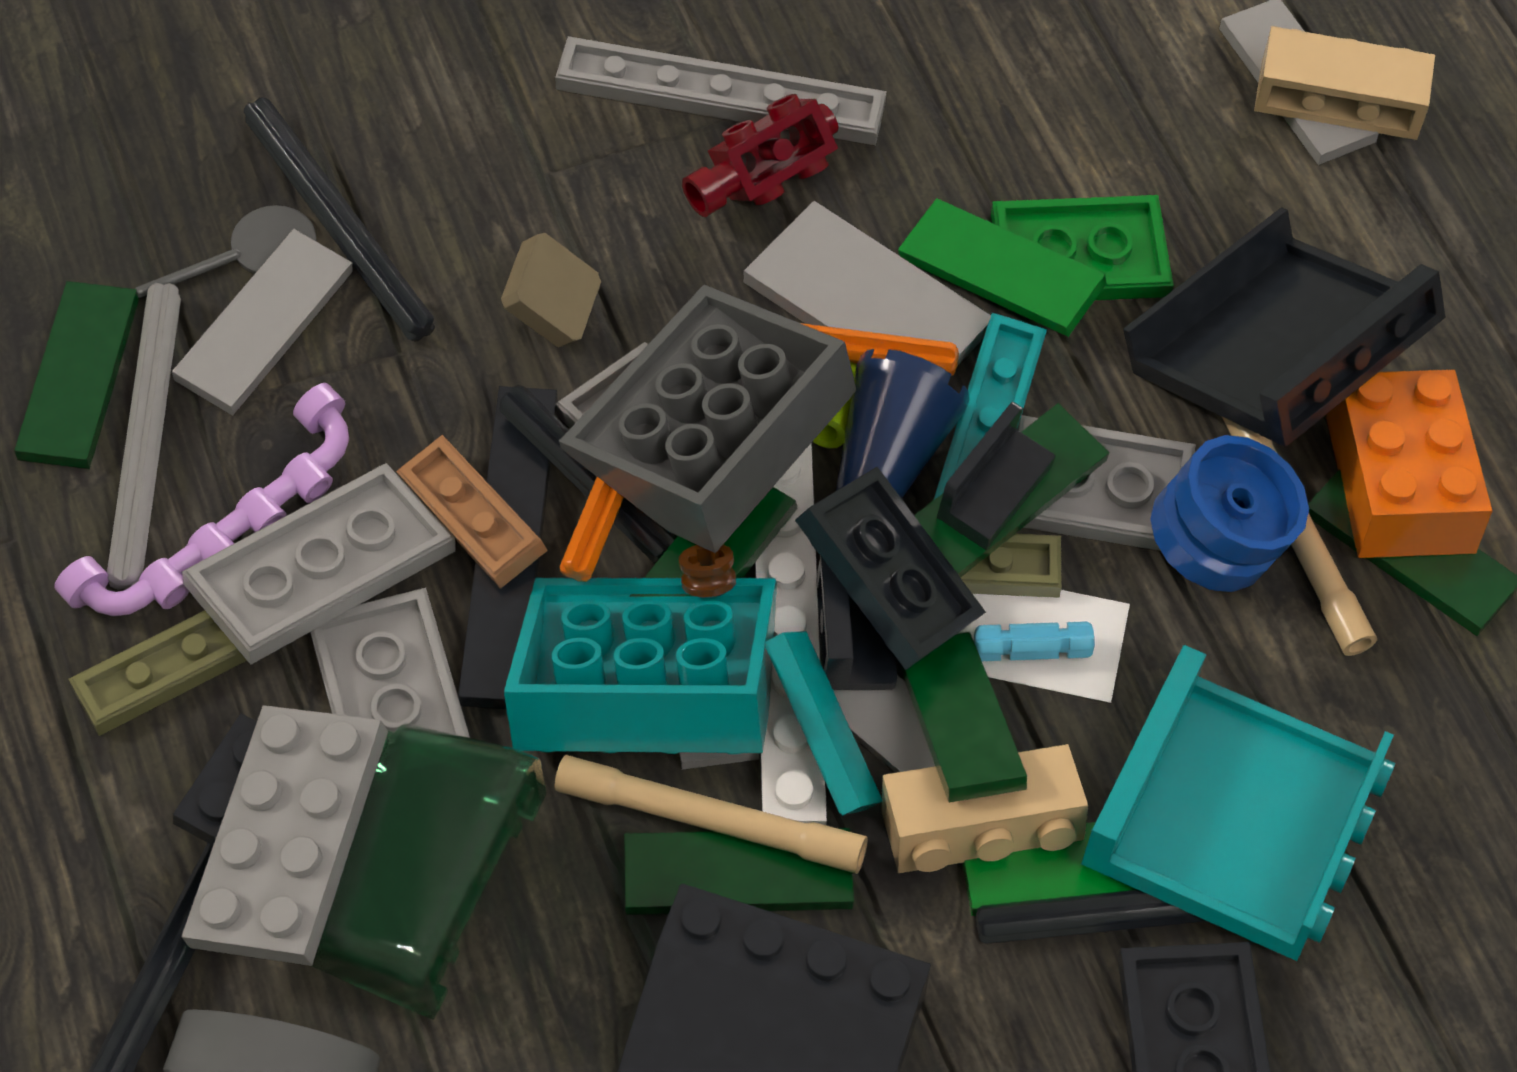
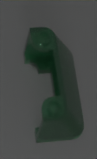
[312,723,547,1020]

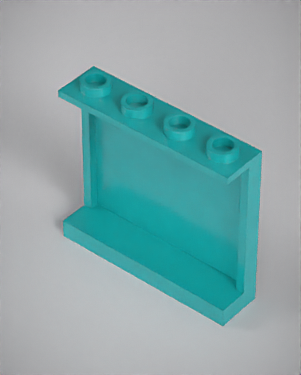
[1081,645,1396,961]

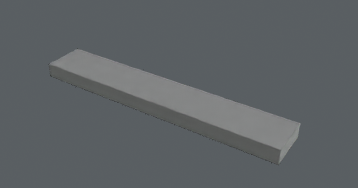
[555,36,886,145]

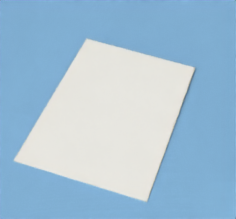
[959,590,1130,703]

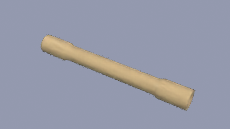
[1222,417,1377,656]
[555,755,868,874]

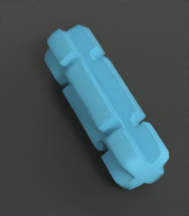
[974,621,1095,661]

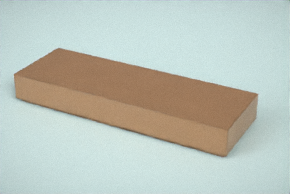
[396,435,548,589]

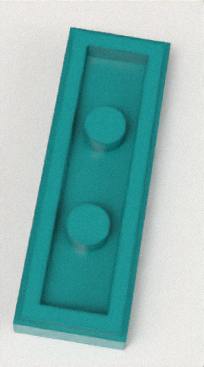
[765,631,882,815]

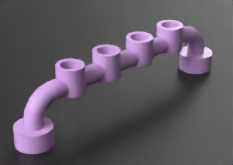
[54,383,349,616]

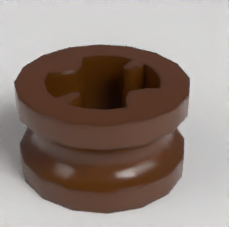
[679,545,736,597]

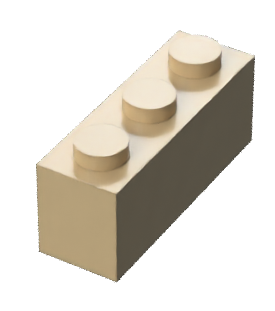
[1254,26,1435,140]
[882,744,1088,873]

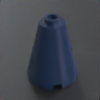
[836,349,970,499]

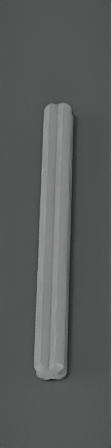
[107,283,181,590]

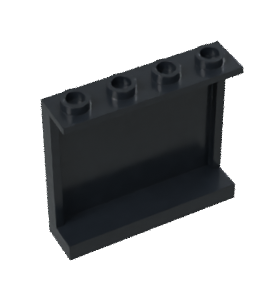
[1123,207,1446,447]

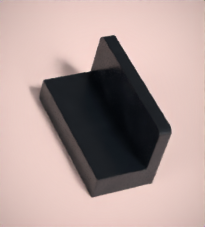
[937,401,1056,550]
[816,555,897,690]

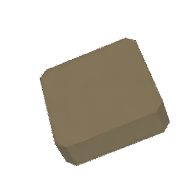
[501,233,601,348]

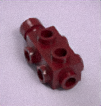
[682,94,839,217]

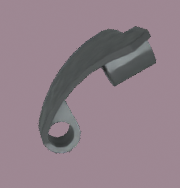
[163,1009,381,1072]

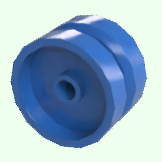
[1150,435,1309,592]

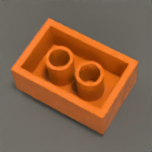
[1326,370,1492,558]

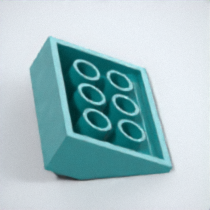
[504,578,777,754]

